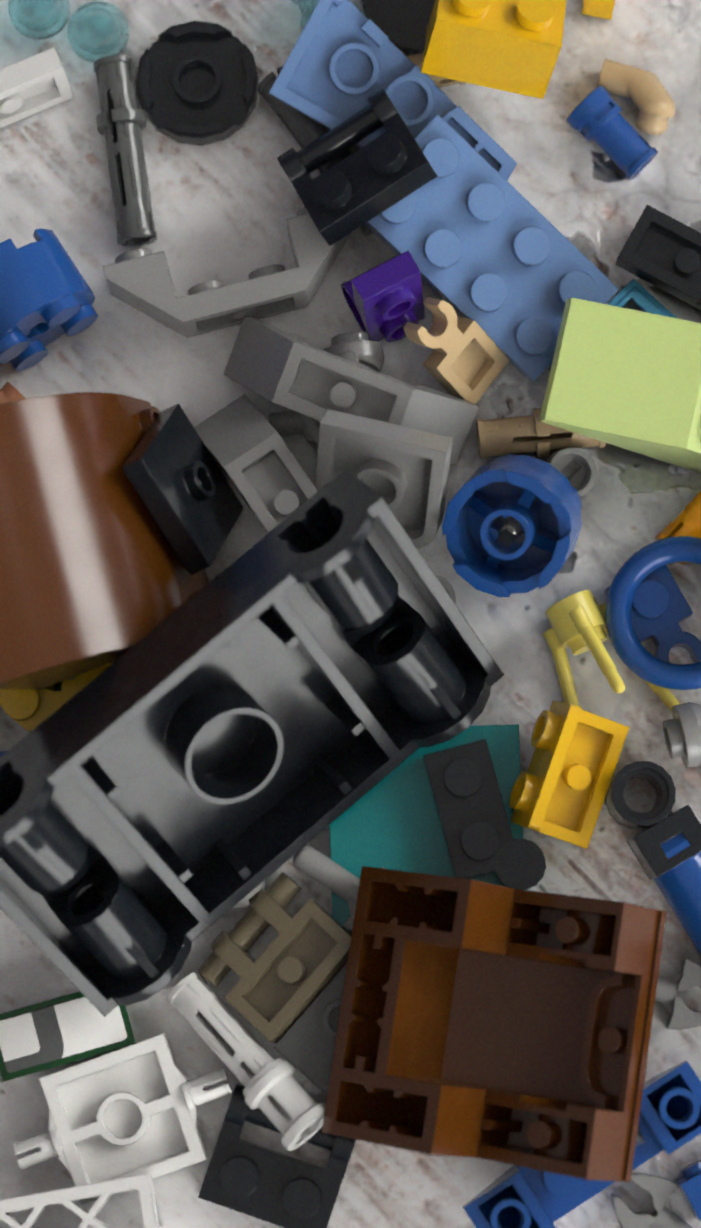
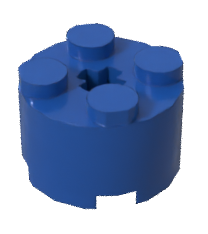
[0,228,98,372]
[442,454,582,597]

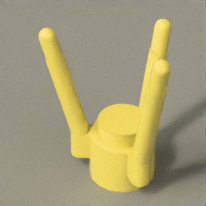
[543,589,680,711]

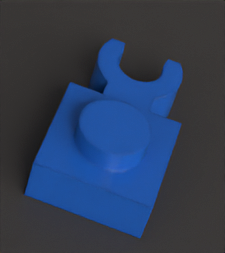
[604,565,701,663]

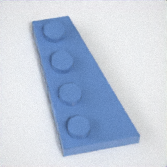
[268,0,517,181]

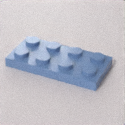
[365,114,619,382]

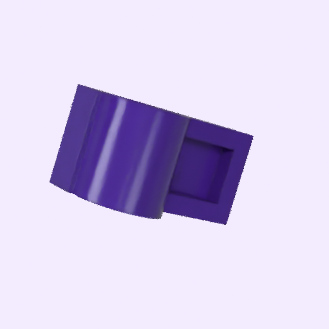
[341,251,425,342]

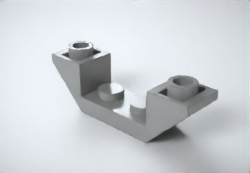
[103,207,351,338]
[223,315,480,466]
[194,394,318,534]

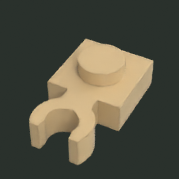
[403,297,509,404]

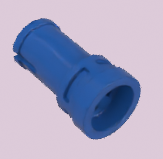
[566,86,658,180]

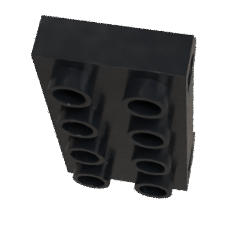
[0,469,504,1017]

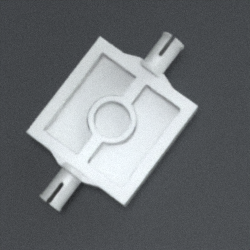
[13,1033,233,1205]

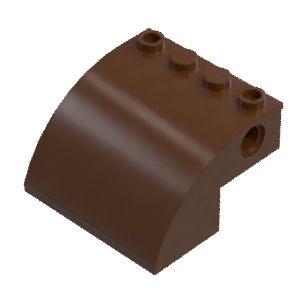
[0,392,209,689]
[322,866,667,1182]

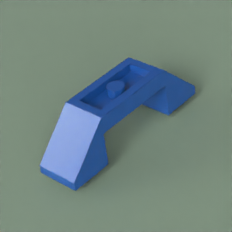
[463,1060,701,1228]

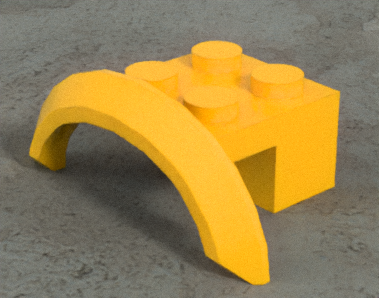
[421,0,615,99]

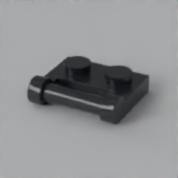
[277,88,437,246]
[198,1083,356,1228]

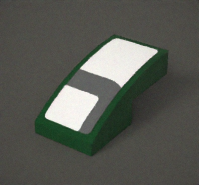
[0,991,136,1083]

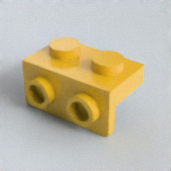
[509,700,630,849]

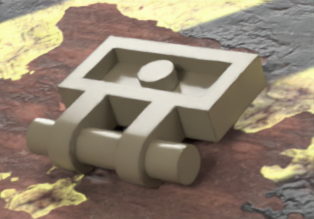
[197,872,352,1044]

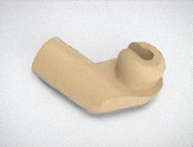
[596,59,675,135]

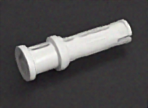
[167,972,326,1151]

